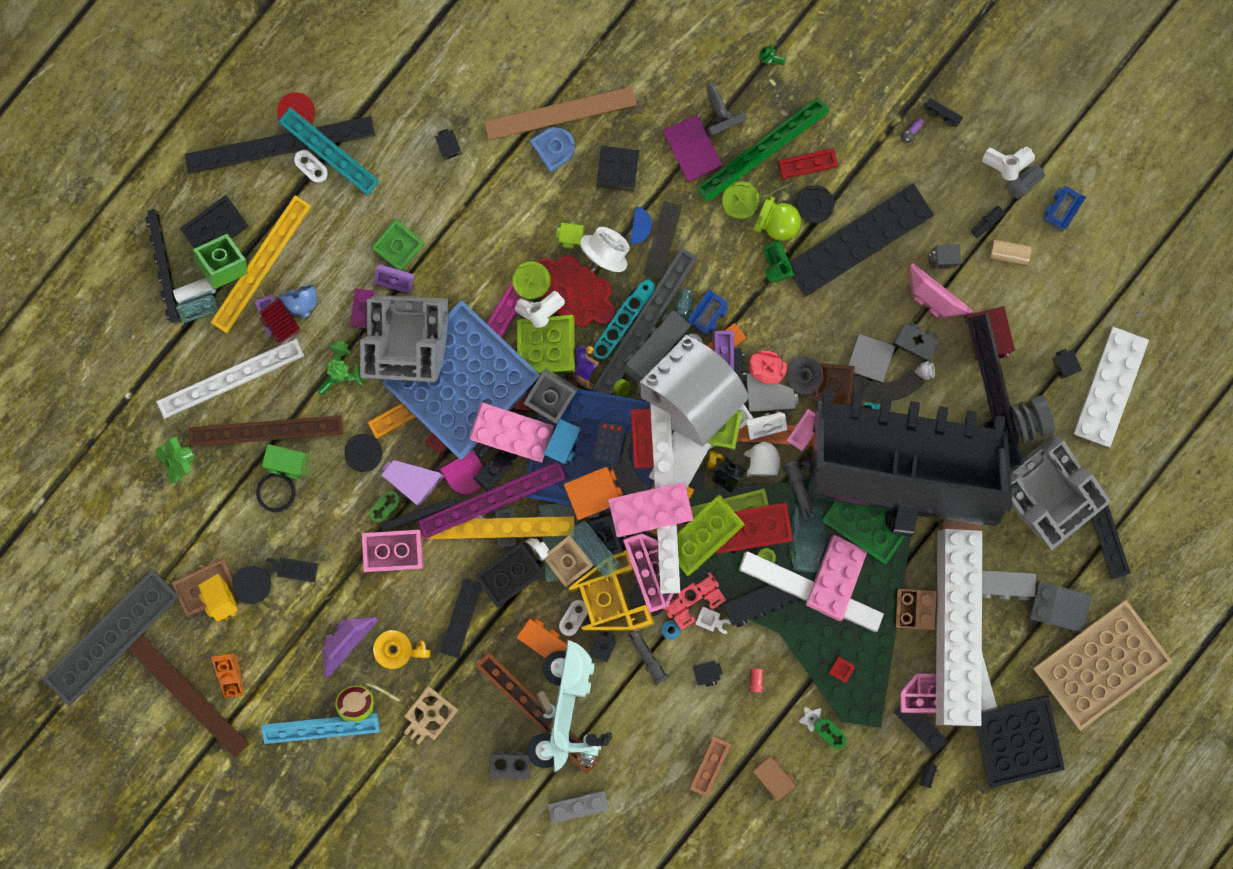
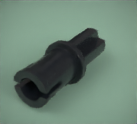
[971,205,1005,238]

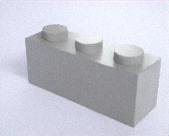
[982,571,1036,600]
[548,789,609,824]

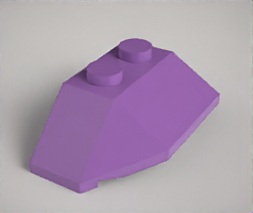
[322,617,380,678]

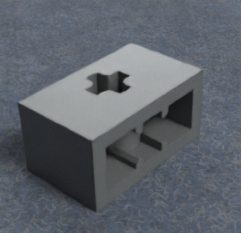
[893,322,940,361]

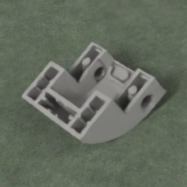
[360,295,448,382]
[640,335,749,447]
[1010,434,1111,550]

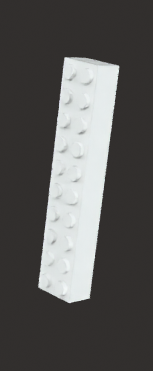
[936,529,982,726]

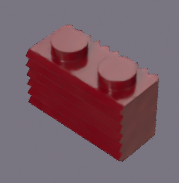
[260,299,302,344]

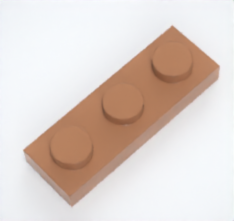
[689,736,731,797]

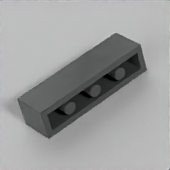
[623,310,691,384]

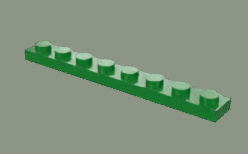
[696,97,830,202]

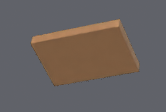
[171,558,235,618]

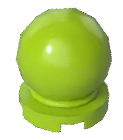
[753,195,802,241]

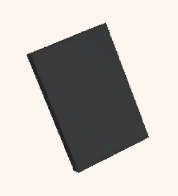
[180,195,249,249]

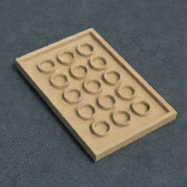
[1033,600,1172,731]

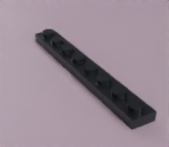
[968,313,1024,466]

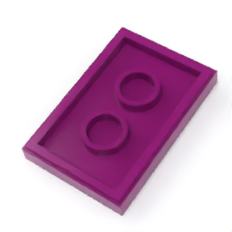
[663,114,722,182]

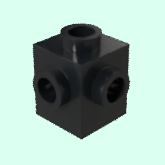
[712,458,746,492]

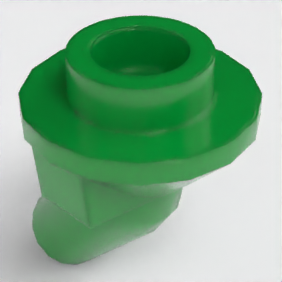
[759,45,786,65]

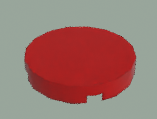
[277,92,316,124]

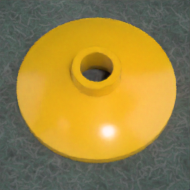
[373,630,412,669]

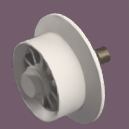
[580,227,630,272]

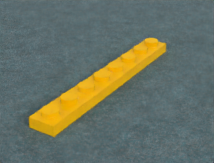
[210,195,312,334]
[422,516,576,539]

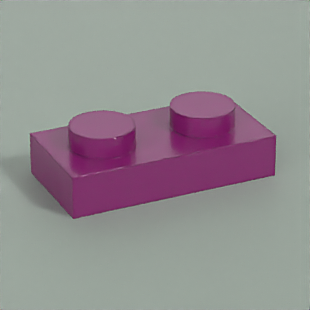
[350,288,375,329]

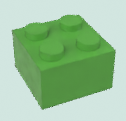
[193,234,248,290]
[262,444,310,479]

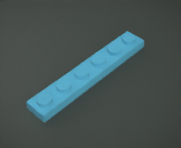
[261,713,380,744]

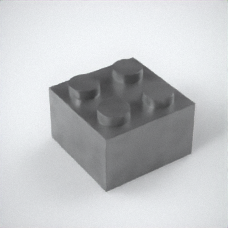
[523,368,578,424]

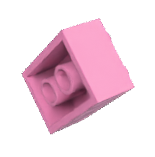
[362,530,424,572]

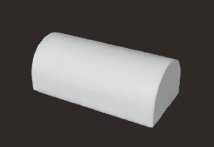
[173,278,216,306]

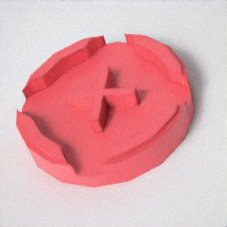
[748,350,787,384]

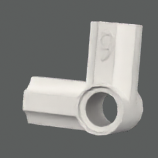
[982,147,1035,181]
[515,291,565,328]

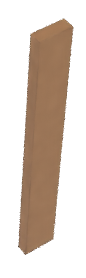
[484,87,637,141]

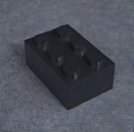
[475,542,545,607]

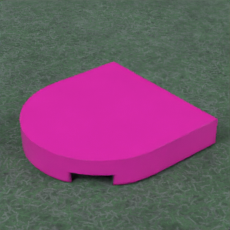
[440,449,484,495]

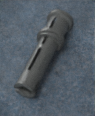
[783,461,815,519]
[627,631,670,686]

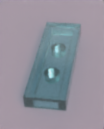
[569,520,621,578]

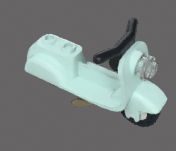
[528,640,612,772]

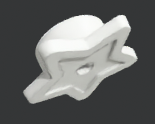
[799,707,824,732]

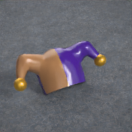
[568,346,599,390]

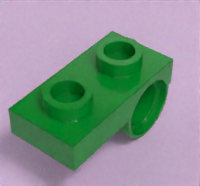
[763,240,794,283]

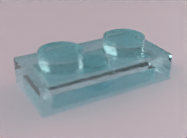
[176,292,219,323]

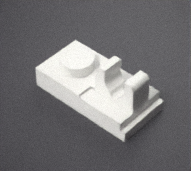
[746,410,787,440]

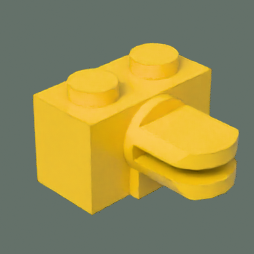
[198,574,238,622]

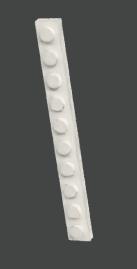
[650,403,680,594]

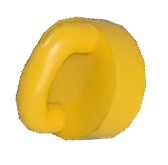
[705,450,724,469]
[411,640,430,658]

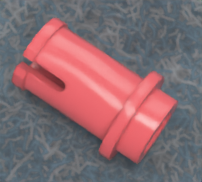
[749,668,764,693]

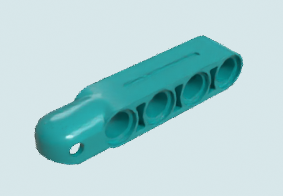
[593,279,655,360]

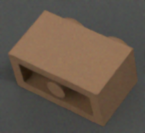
[752,755,795,801]

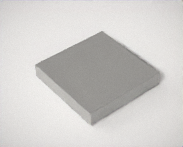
[848,334,895,383]

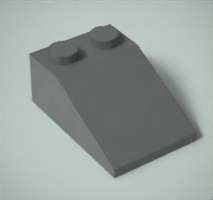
[1027,581,1092,632]

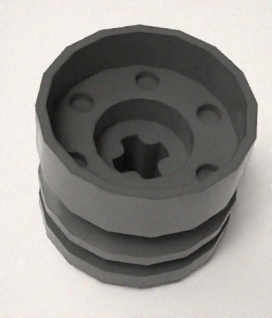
[1011,395,1055,443]

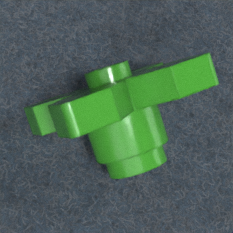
[155,437,194,484]

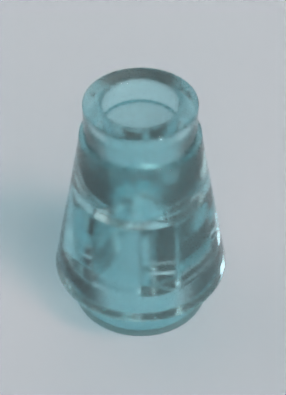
[674,289,692,318]

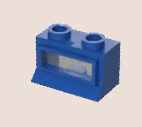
[1043,186,1086,232]
[687,289,729,335]

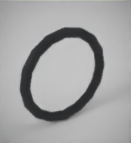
[256,473,296,512]

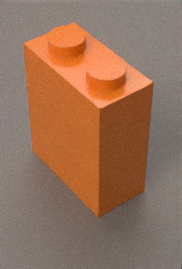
[564,466,624,520]

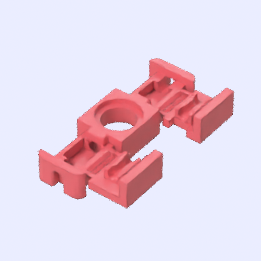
[663,572,727,630]

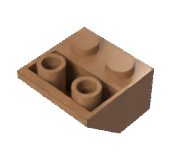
[896,589,937,630]

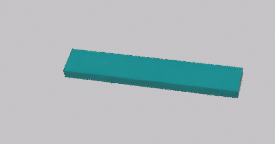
[278,107,380,196]

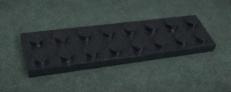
[789,183,934,297]

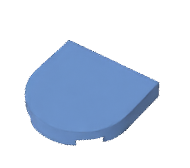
[529,127,575,173]

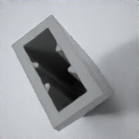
[746,373,798,413]

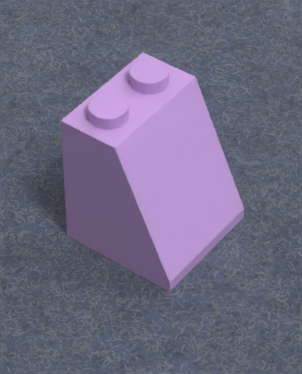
[382,460,444,505]

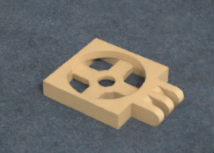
[404,686,459,745]

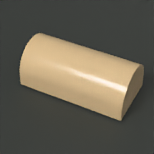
[989,239,1031,266]

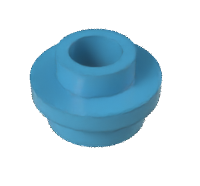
[662,620,681,640]

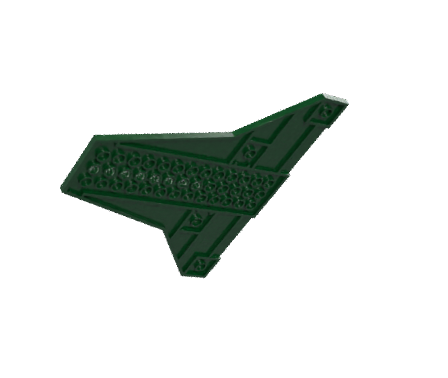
[639,477,911,728]

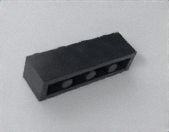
[723,584,801,628]

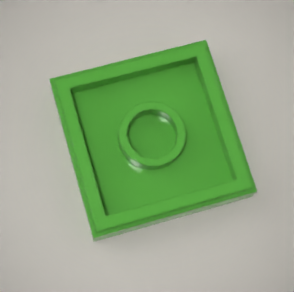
[371,219,425,271]

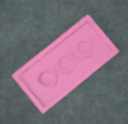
[469,402,554,462]
[608,482,694,537]
[806,535,867,622]

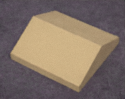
[544,535,594,587]

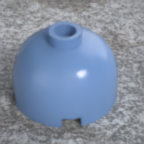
[278,285,318,318]

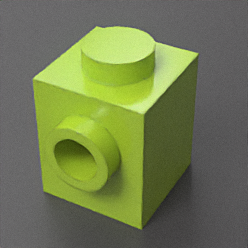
[556,223,584,249]

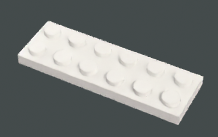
[1073,327,1149,448]

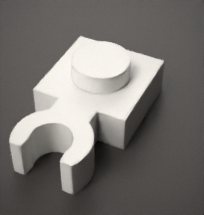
[695,607,731,634]

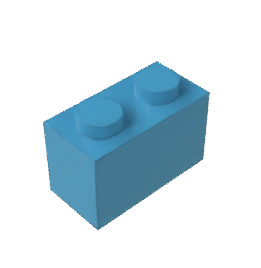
[544,419,580,464]

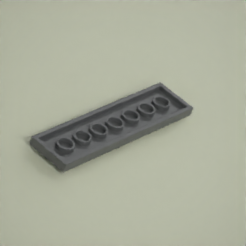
[42,570,180,706]

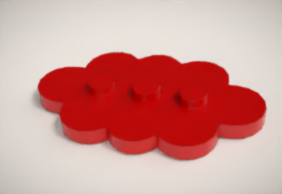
[537,255,615,327]

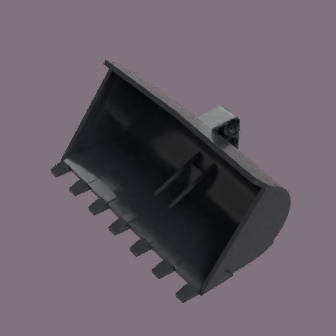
[809,387,1013,537]

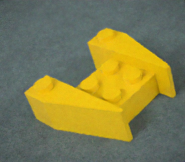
[569,550,655,631]

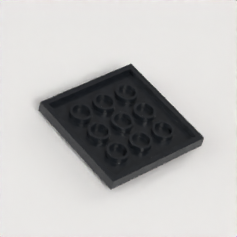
[975,695,1065,788]

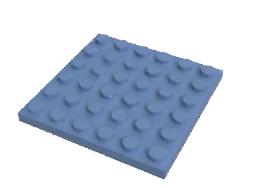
[382,300,540,460]

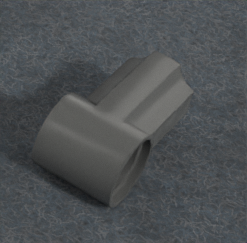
[1006,163,1046,201]

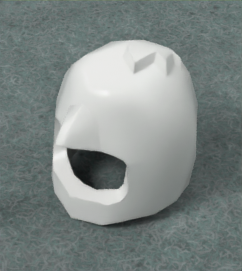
[743,441,780,478]

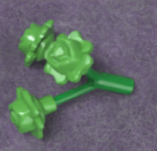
[318,341,368,394]

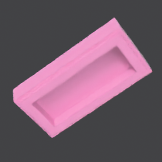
[786,409,815,451]

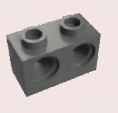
[929,244,961,269]
[490,750,530,779]

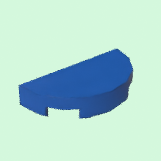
[630,206,652,244]

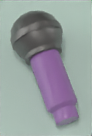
[900,119,924,143]

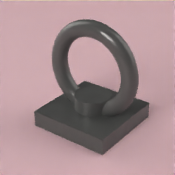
[706,82,747,136]

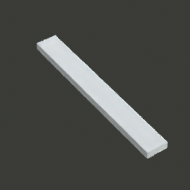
[156,338,304,419]
[739,551,884,632]

